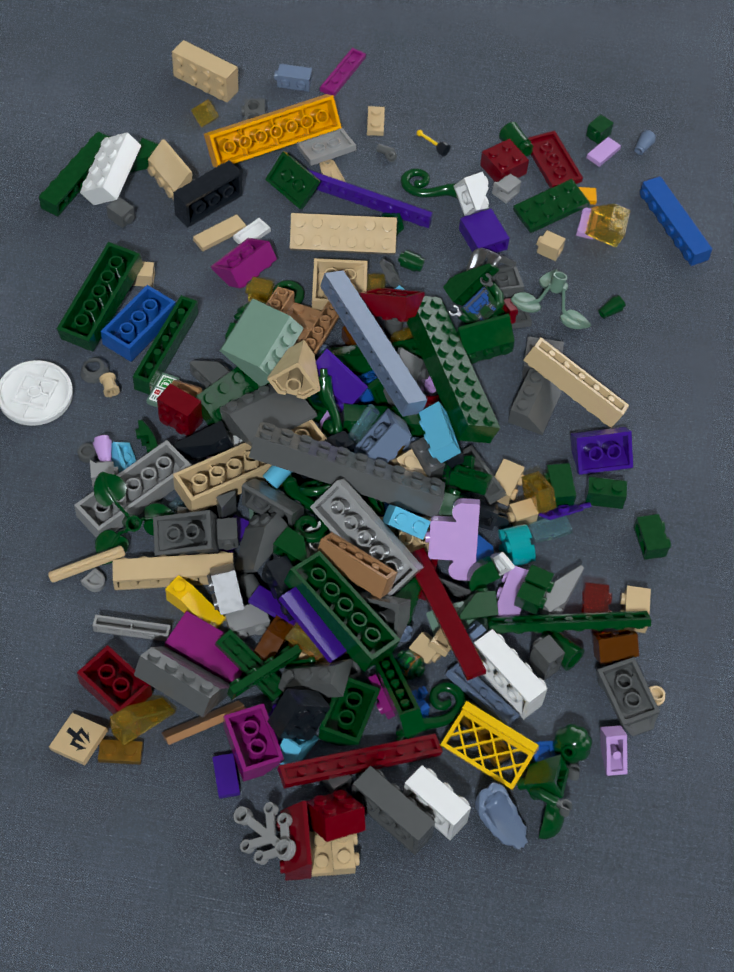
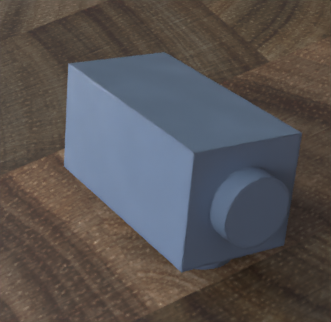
[274,64,312,92]

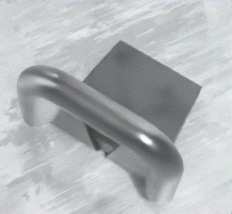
[466,248,517,286]

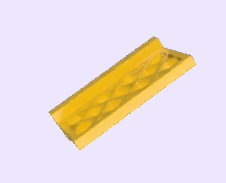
[440,701,539,790]

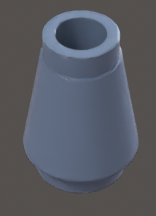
[634,130,656,155]

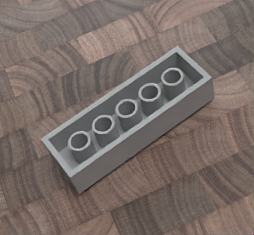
[74,440,191,538]
[310,479,424,596]

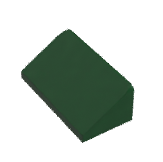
[449,465,493,495]

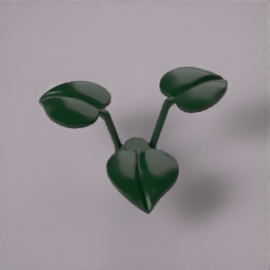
[94,472,175,565]

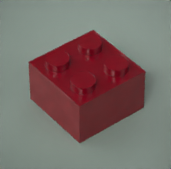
[480,139,529,182]
[157,383,203,437]
[307,790,366,842]

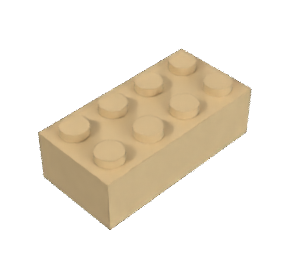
[172,40,238,103]

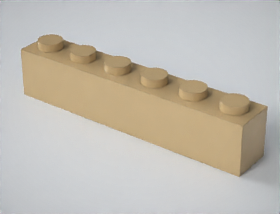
[523,338,629,428]
[113,552,233,590]

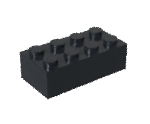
[173,160,242,228]

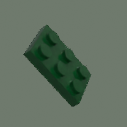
[265,151,321,210]

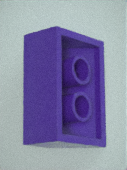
[316,349,368,413]
[571,427,633,475]

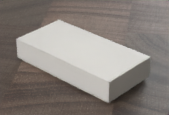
[233,218,271,244]

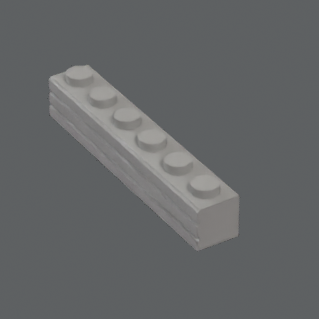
[93,615,171,642]

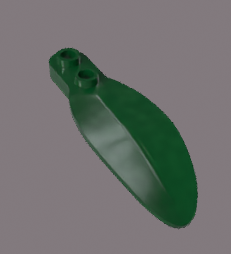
[321,339,421,373]

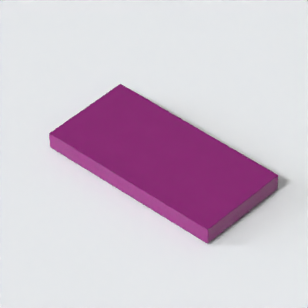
[165,611,254,683]

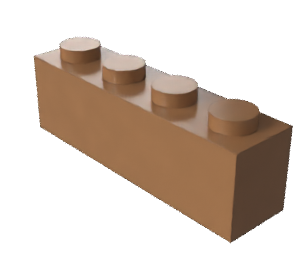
[317,532,398,599]

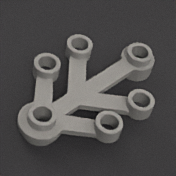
[234,802,296,865]

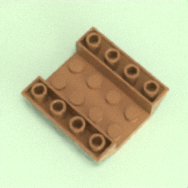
[266,287,339,355]

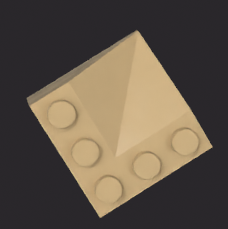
[312,259,367,311]

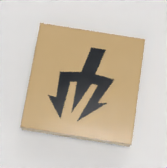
[49,713,108,766]

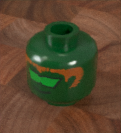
[395,649,425,680]

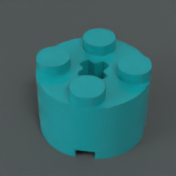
[498,524,536,566]

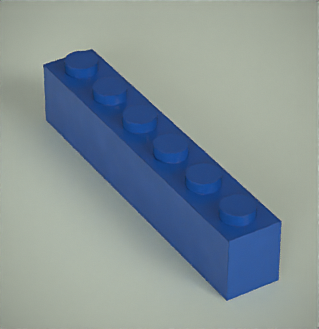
[640,176,712,266]

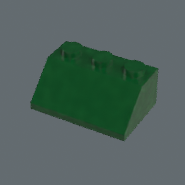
[457,314,515,364]
[319,677,381,746]

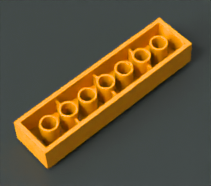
[204,94,342,168]

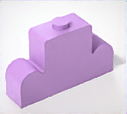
[425,498,480,581]

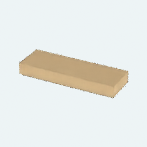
[193,214,246,252]

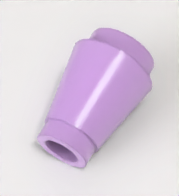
[93,435,112,462]

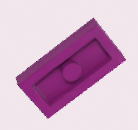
[368,674,395,719]

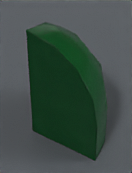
[538,803,565,839]

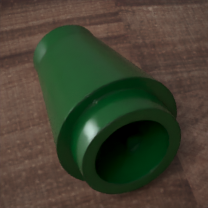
[598,295,626,319]

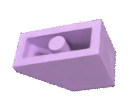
[600,726,627,776]

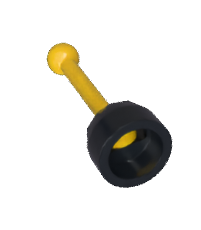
[416,130,451,157]

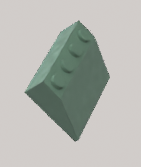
[219,299,304,387]

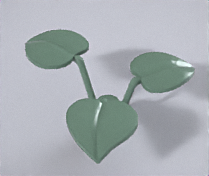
[511,269,591,329]

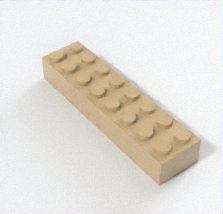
[173,419,327,512]

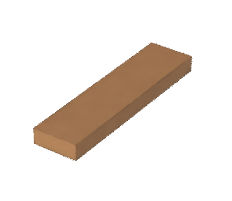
[162,700,245,745]

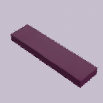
[320,48,366,97]

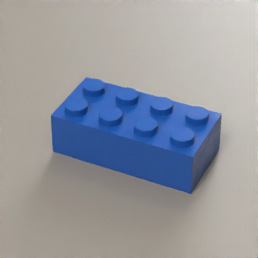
[101,285,176,362]

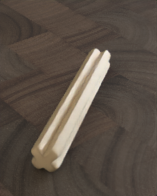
[48,546,125,582]

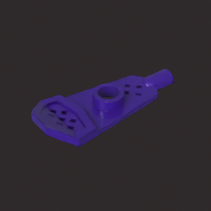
[537,502,592,520]

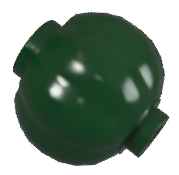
[553,724,593,764]

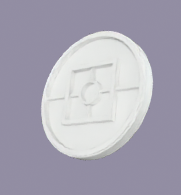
[0,360,73,426]

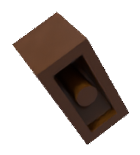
[254,615,294,662]

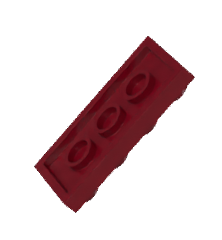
[528,131,583,188]

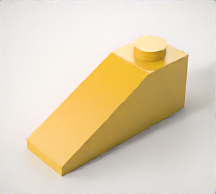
[165,575,225,628]

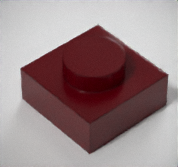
[503,298,518,324]

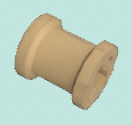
[99,372,120,397]

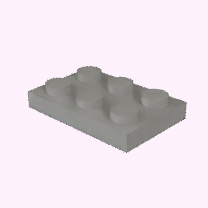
[296,128,356,165]

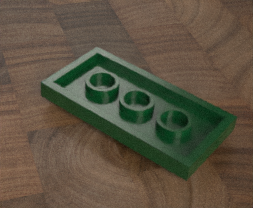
[513,179,590,234]

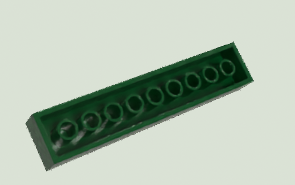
[406,296,500,443]

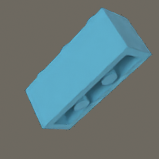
[419,401,461,463]

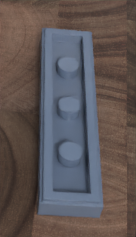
[446,663,520,726]

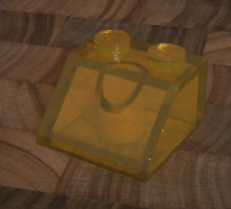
[585,204,631,247]

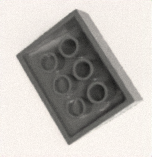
[220,384,317,447]
[134,646,230,717]

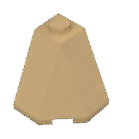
[267,340,320,399]

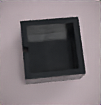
[267,689,331,740]

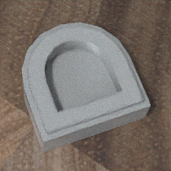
[81,568,106,592]

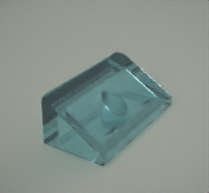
[348,404,379,443]

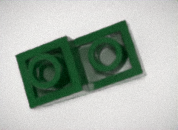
[135,420,158,453]

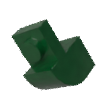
[467,556,500,592]

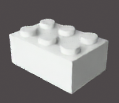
[403,765,471,840]

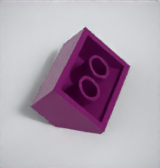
[210,238,277,288]
[223,703,284,782]

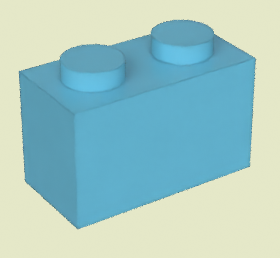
[382,504,431,540]

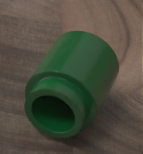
[398,250,425,272]

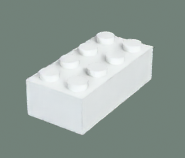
[80,132,141,205]
[473,629,548,719]

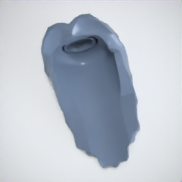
[475,782,528,850]

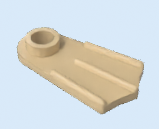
[320,159,346,182]

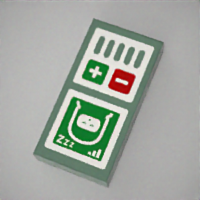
[146,373,180,408]

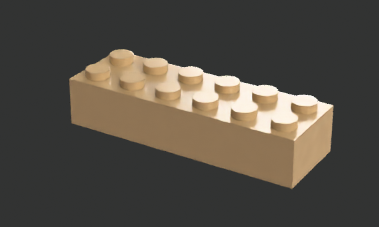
[290,213,397,255]

